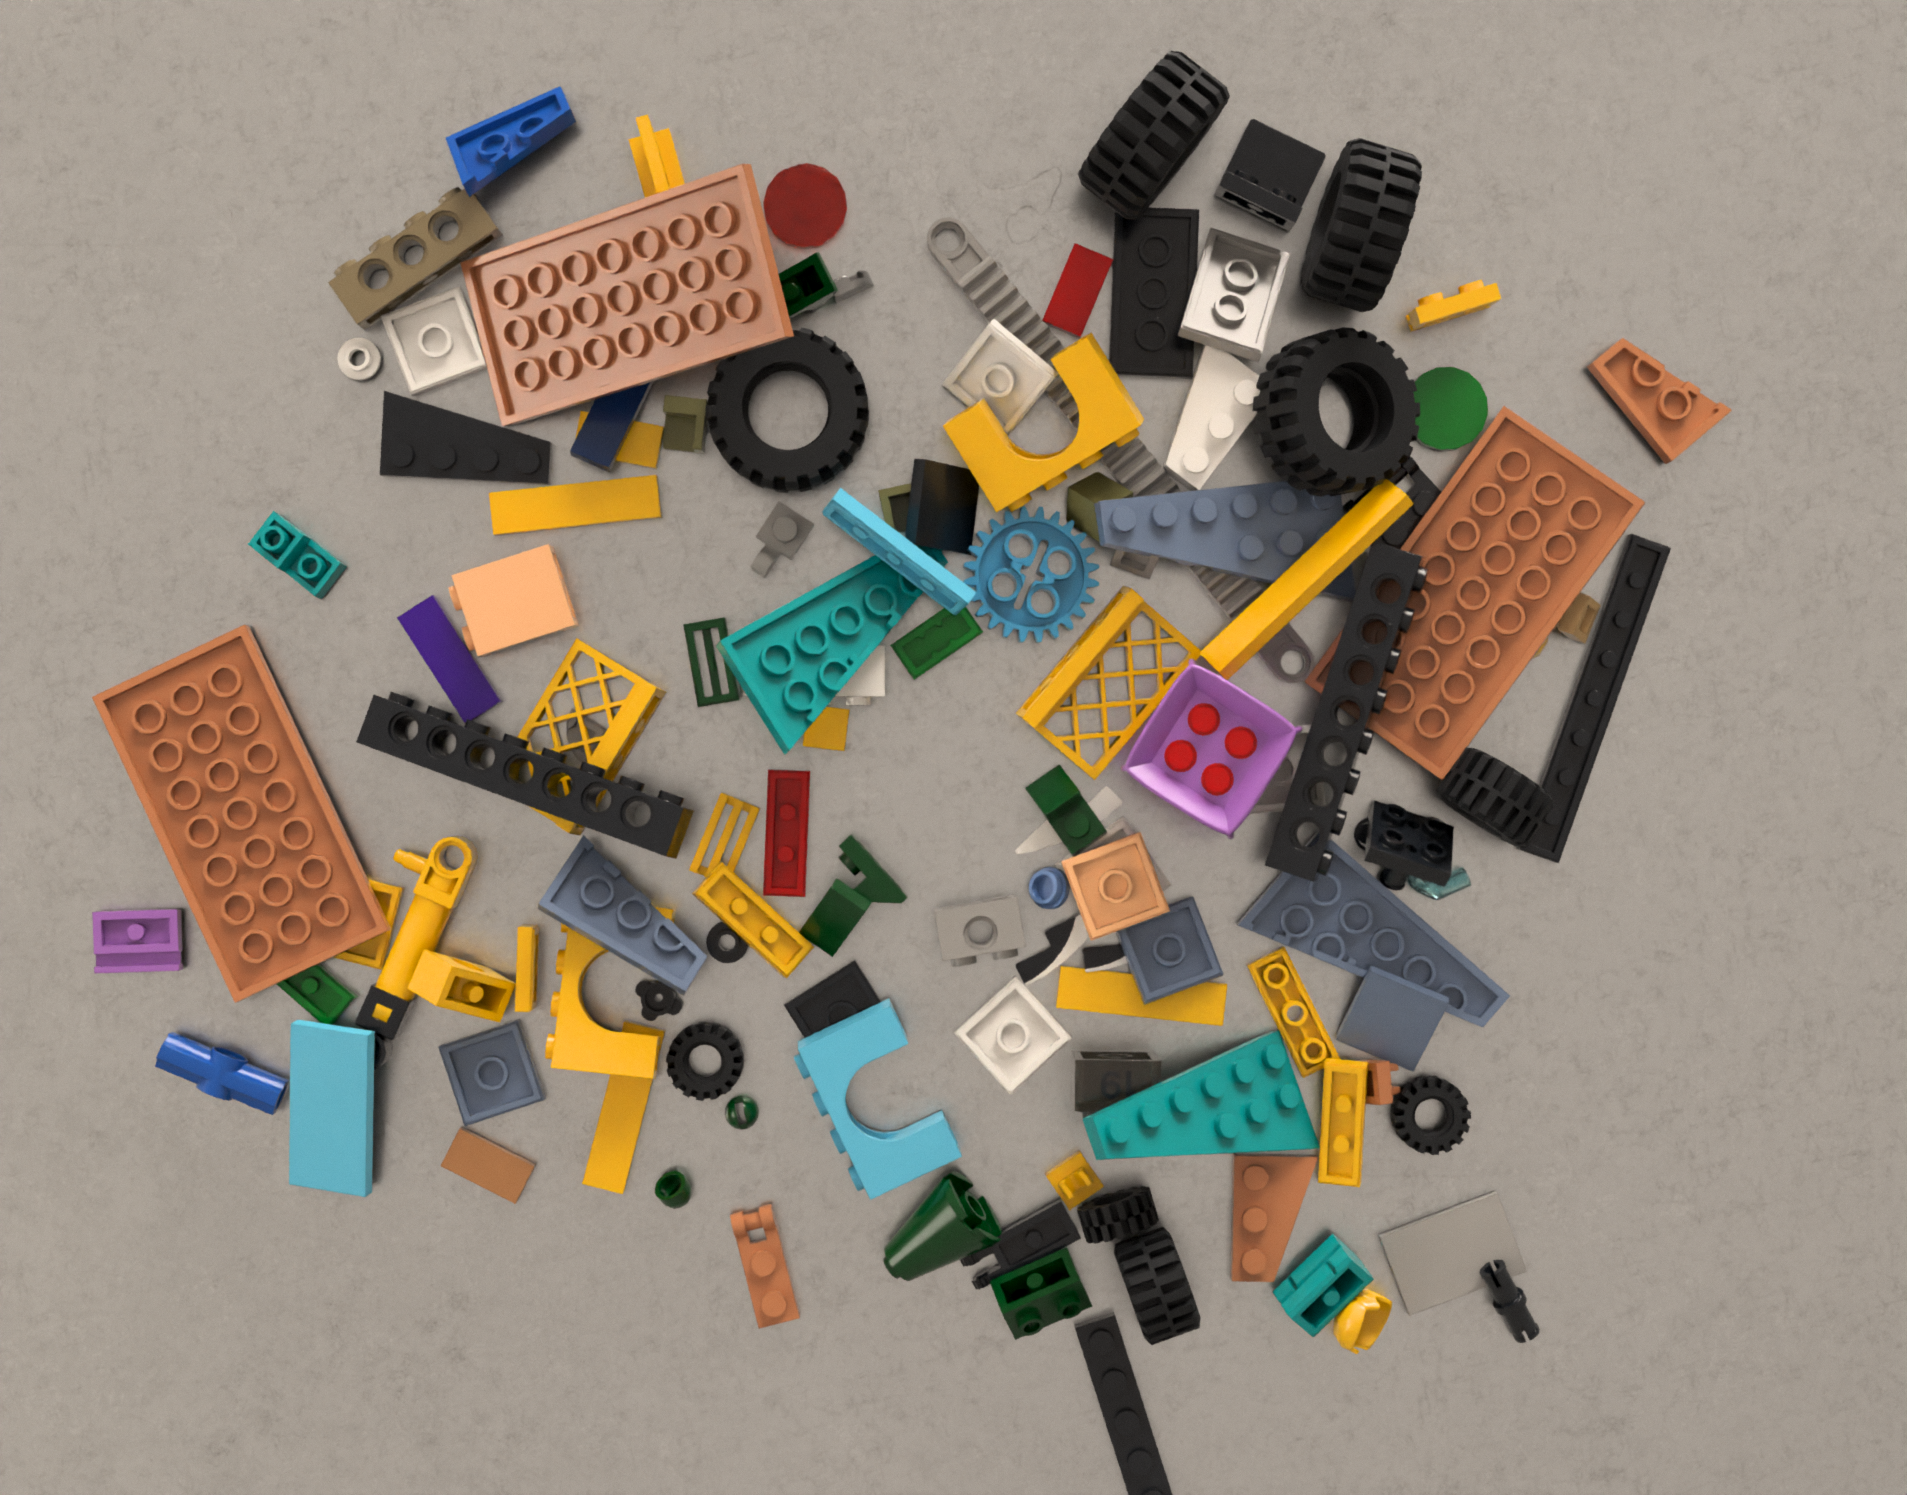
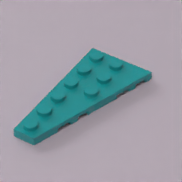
[716,546,948,755]
[1082,1030,1320,1160]

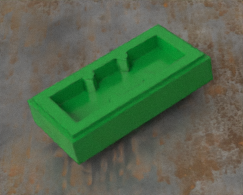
[890,607,983,680]

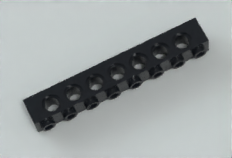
[1265,541,1428,882]
[356,692,694,859]

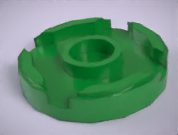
[1413,367,1488,451]

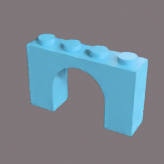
[794,998,962,1200]

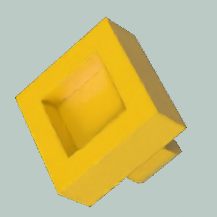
[1045,1150,1104,1210]

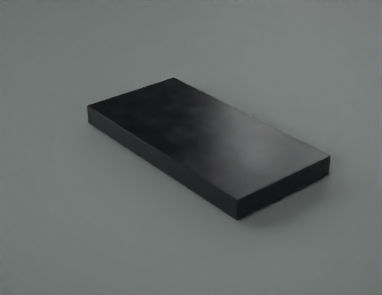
[1109,207,1199,379]

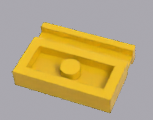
[1405,280,1501,332]

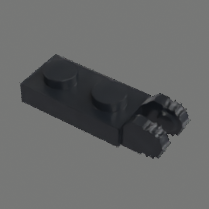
[960,1199,1081,1290]

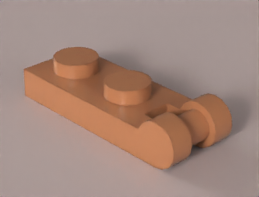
[730,1204,800,1329]

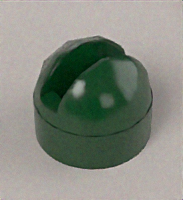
[725,1094,759,1130]
[655,1171,692,1209]

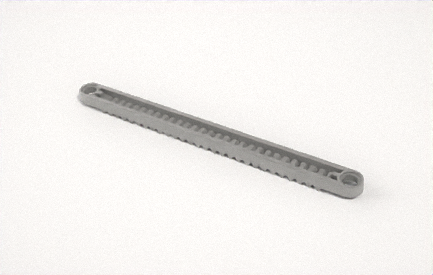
[927,217,1315,683]

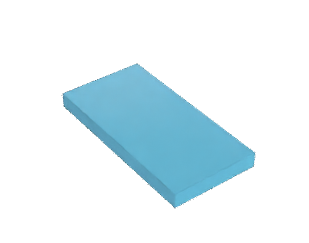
[289,1020,375,1197]

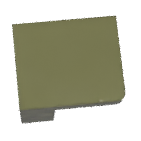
[663,395,708,454]
[1066,472,1133,542]
[878,483,911,533]

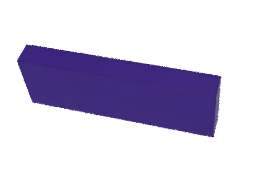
[397,595,503,723]

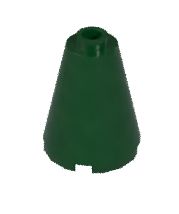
[883,1171,1002,1281]

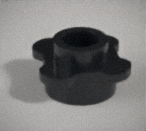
[635,980,682,1021]

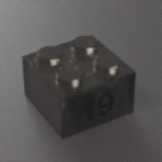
[1070,1051,1161,1118]

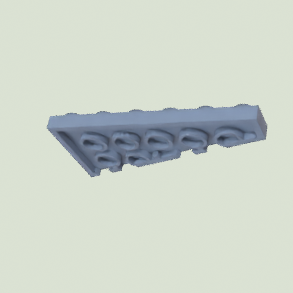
[1094,481,1356,602]
[1236,830,1510,1027]

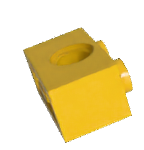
[407,949,516,1023]

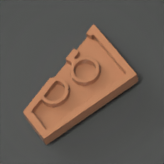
[1587,338,1732,464]
[1230,1153,1318,1282]

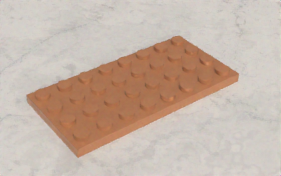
[460,164,794,427]
[1305,406,1645,781]
[92,624,392,1003]

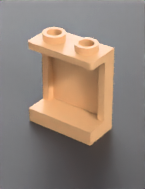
[449,544,579,657]

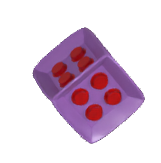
[1120,658,1302,840]

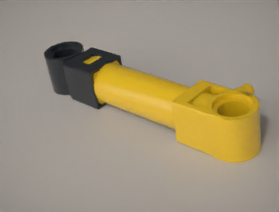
[355,835,478,1070]

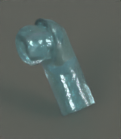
[1408,867,1471,900]

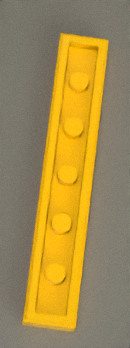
[1199,479,1414,680]

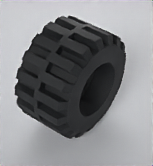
[1436,748,1555,847]
[1114,1227,1201,1345]

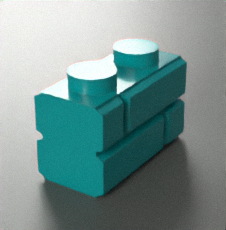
[1273,1234,1374,1337]

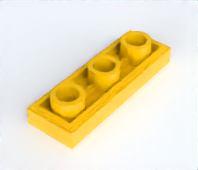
[1246,946,1340,1078]

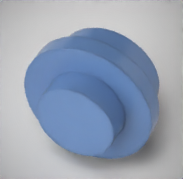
[1029,867,1070,909]

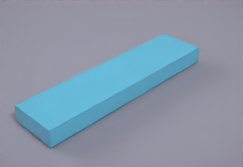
[822,488,977,615]

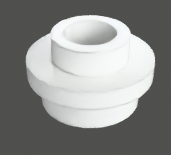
[337,338,381,380]

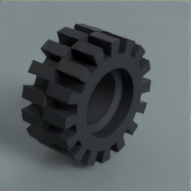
[666,1022,744,1101]
[1390,1075,1471,1155]
[1077,1186,1159,1244]

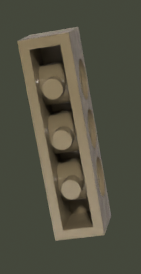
[328,187,503,330]

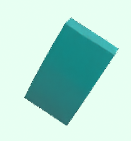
[248,511,347,600]

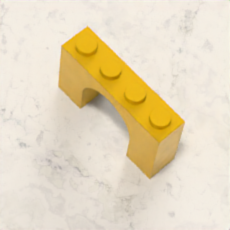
[943,332,1144,513]
[545,907,676,1079]

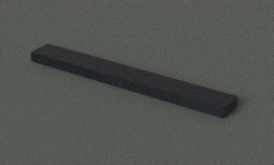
[1516,534,1671,863]

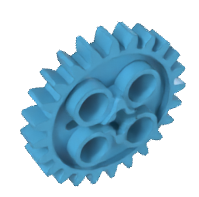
[963,506,1099,643]

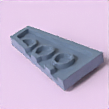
[538,835,707,996]

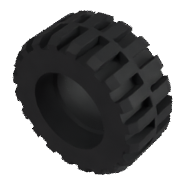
[1078,51,1230,220]
[1301,138,1422,312]
[706,327,869,493]
[1253,327,1420,497]

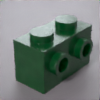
[990,1248,1092,1340]

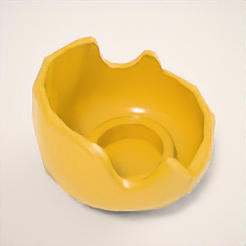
[1333,1290,1392,1354]

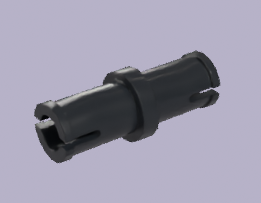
[1479,1260,1540,1343]

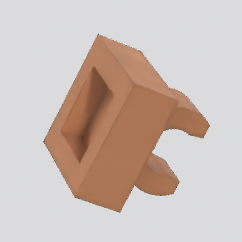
[1353,1059,1400,1105]

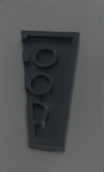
[380,391,552,485]

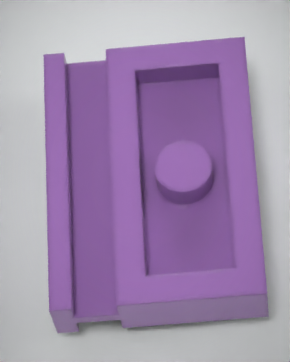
[92,908,183,973]

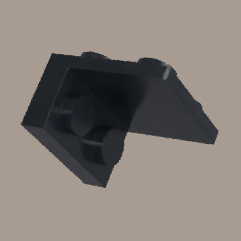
[1214,119,1326,231]

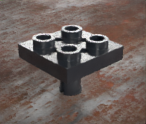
[1364,800,1454,891]

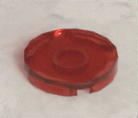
[763,163,848,249]

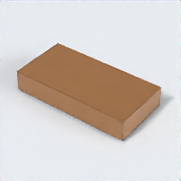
[441,1127,536,1204]

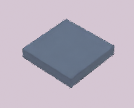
[1116,896,1224,1005]
[1336,965,1449,1072]
[438,1019,546,1126]

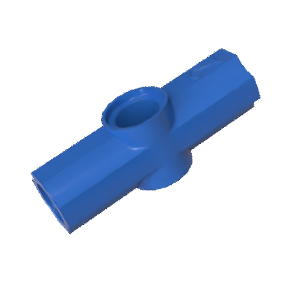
[155,1032,289,1115]

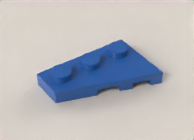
[446,86,576,197]

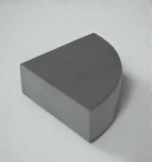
[833,270,874,303]
[566,708,607,763]

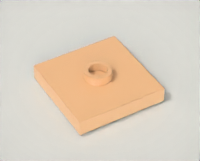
[1061,832,1170,941]

